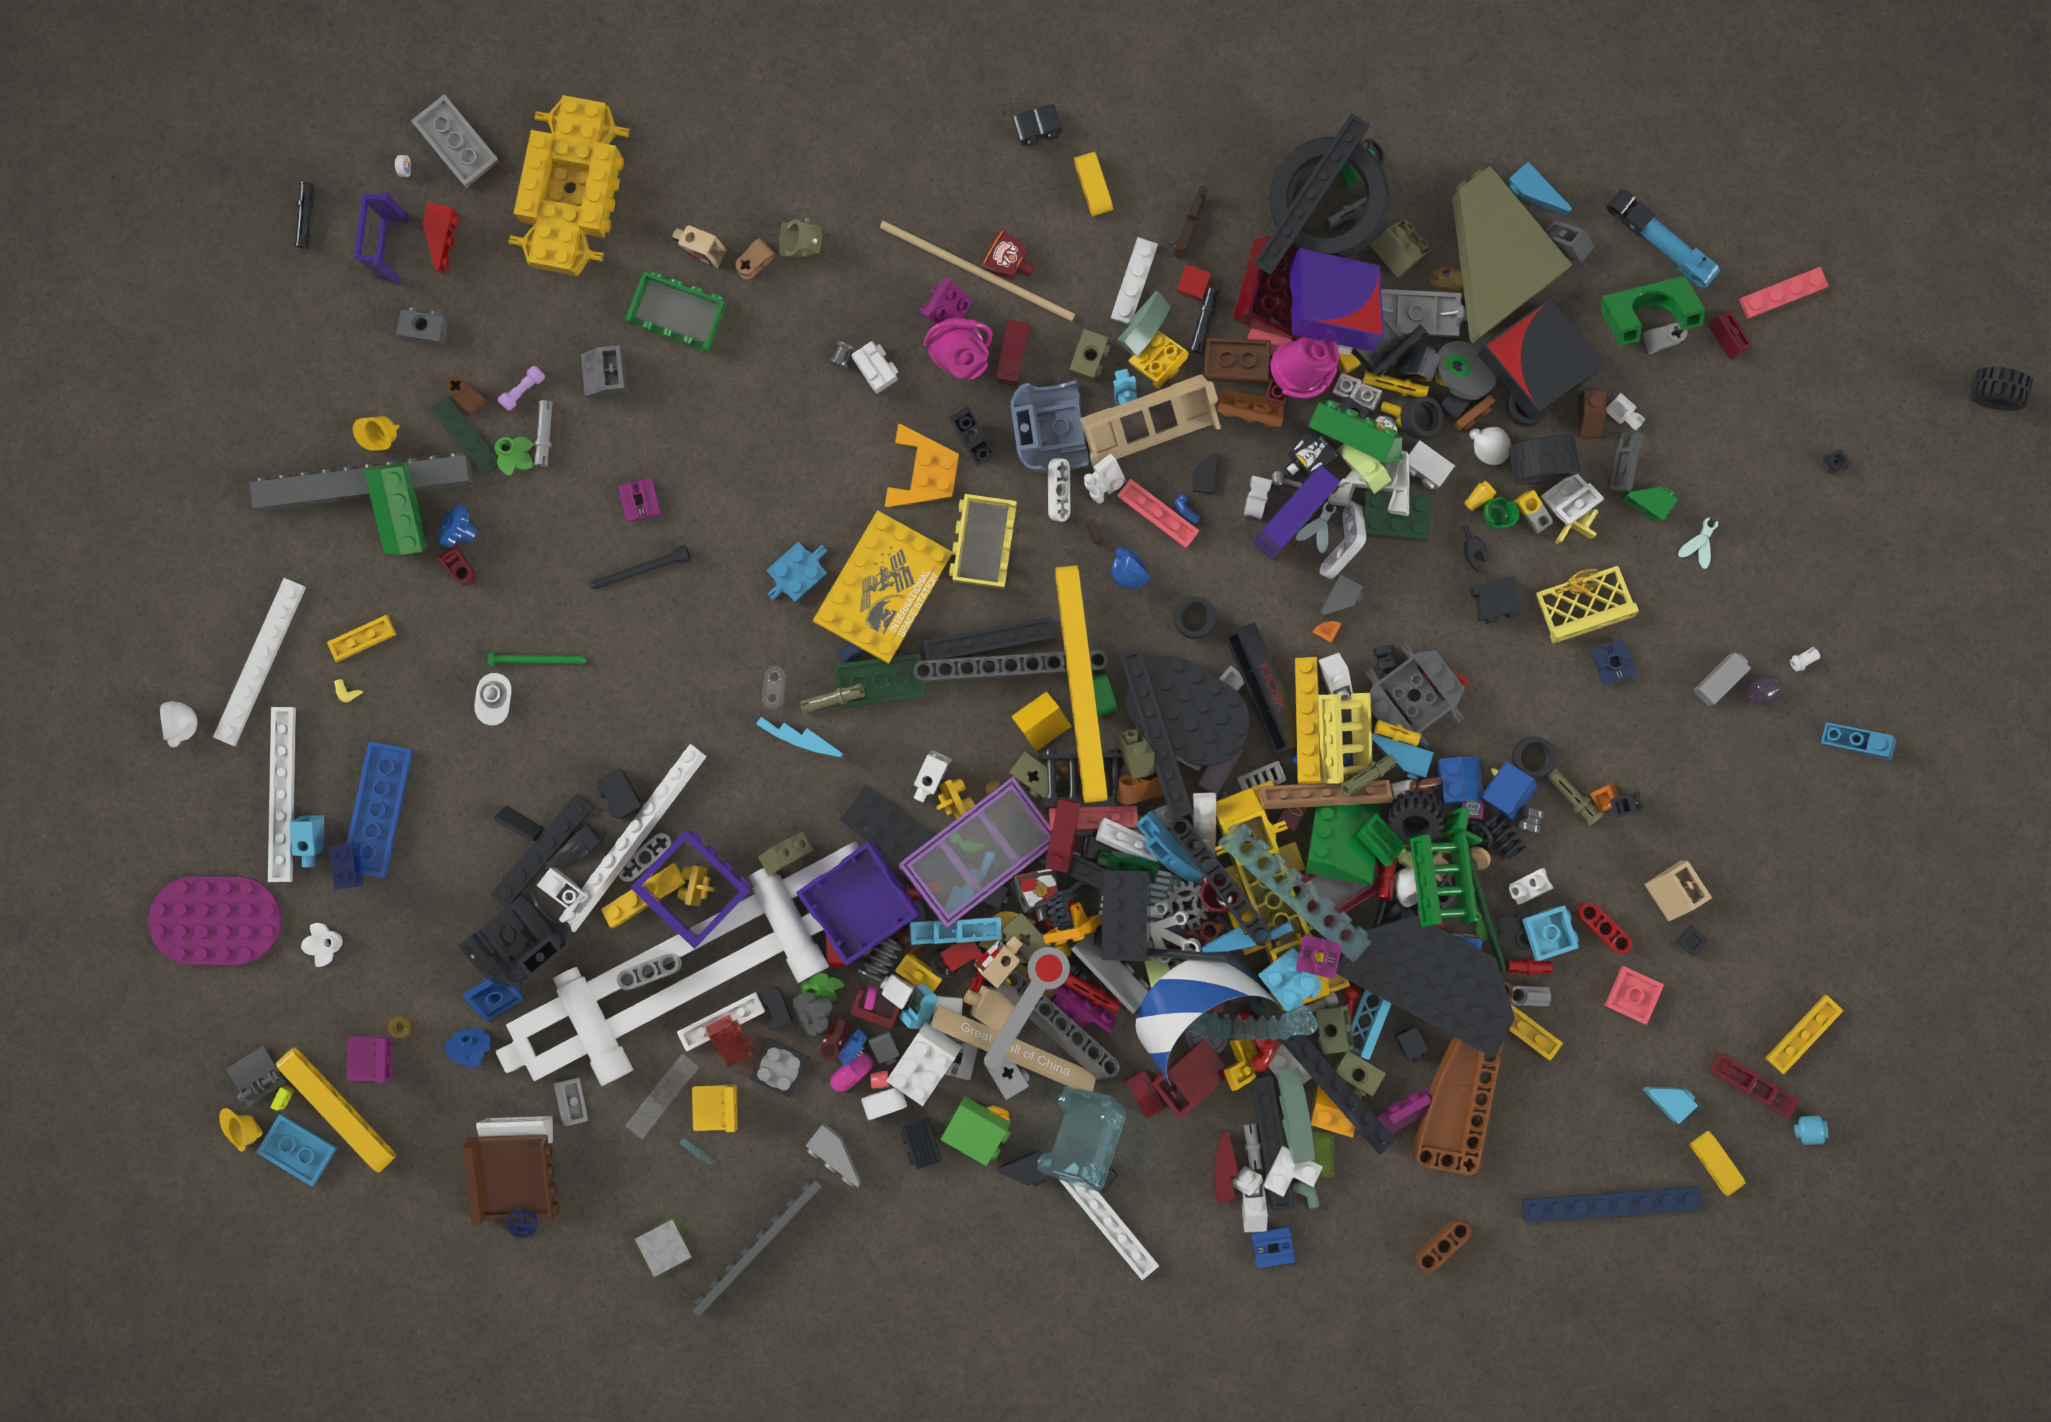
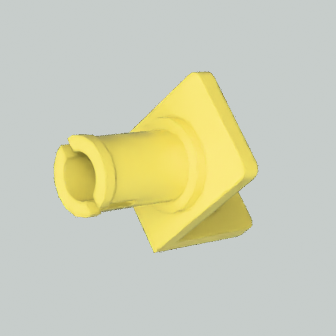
[1555,509,1598,544]

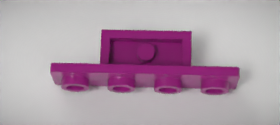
[1050,984,1117,1033]
[1376,1086,1432,1134]

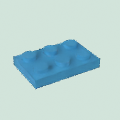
[256,1114,338,1187]

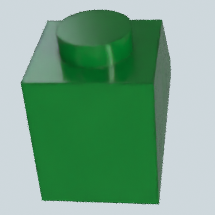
[1622,487,1678,523]

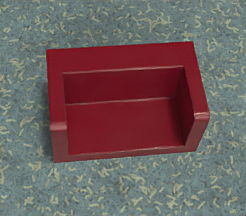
[851,988,900,1030]

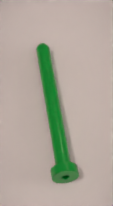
[488,651,586,667]

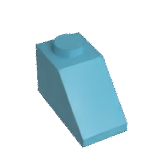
[1642,1087,1698,1124]

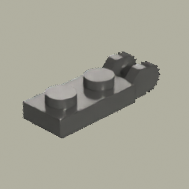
[1609,432,1643,492]

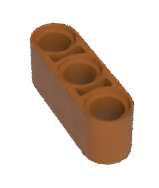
[1116,767,1164,804]
[1415,1219,1471,1272]

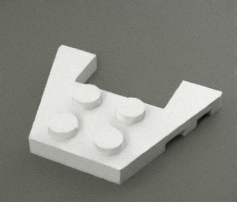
[1328,451,1409,516]

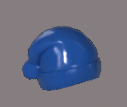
[1111,547,1151,589]

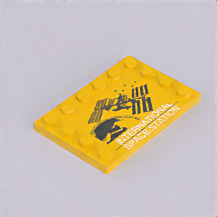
[813,510,952,664]

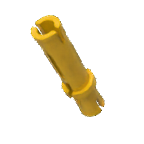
[1362,370,1429,397]

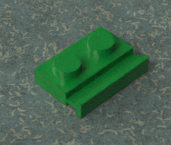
[1357,814,1406,867]

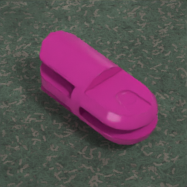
[830,1052,873,1092]

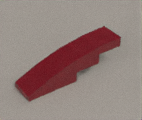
[1709,1052,1800,1120]

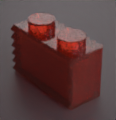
[706,1015,753,1068]

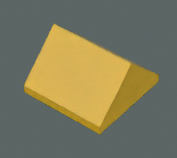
[1011,691,1072,752]

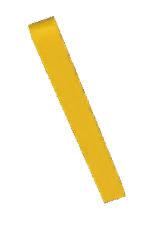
[1055,565,1107,803]

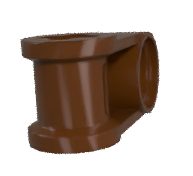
[446,376,488,417]

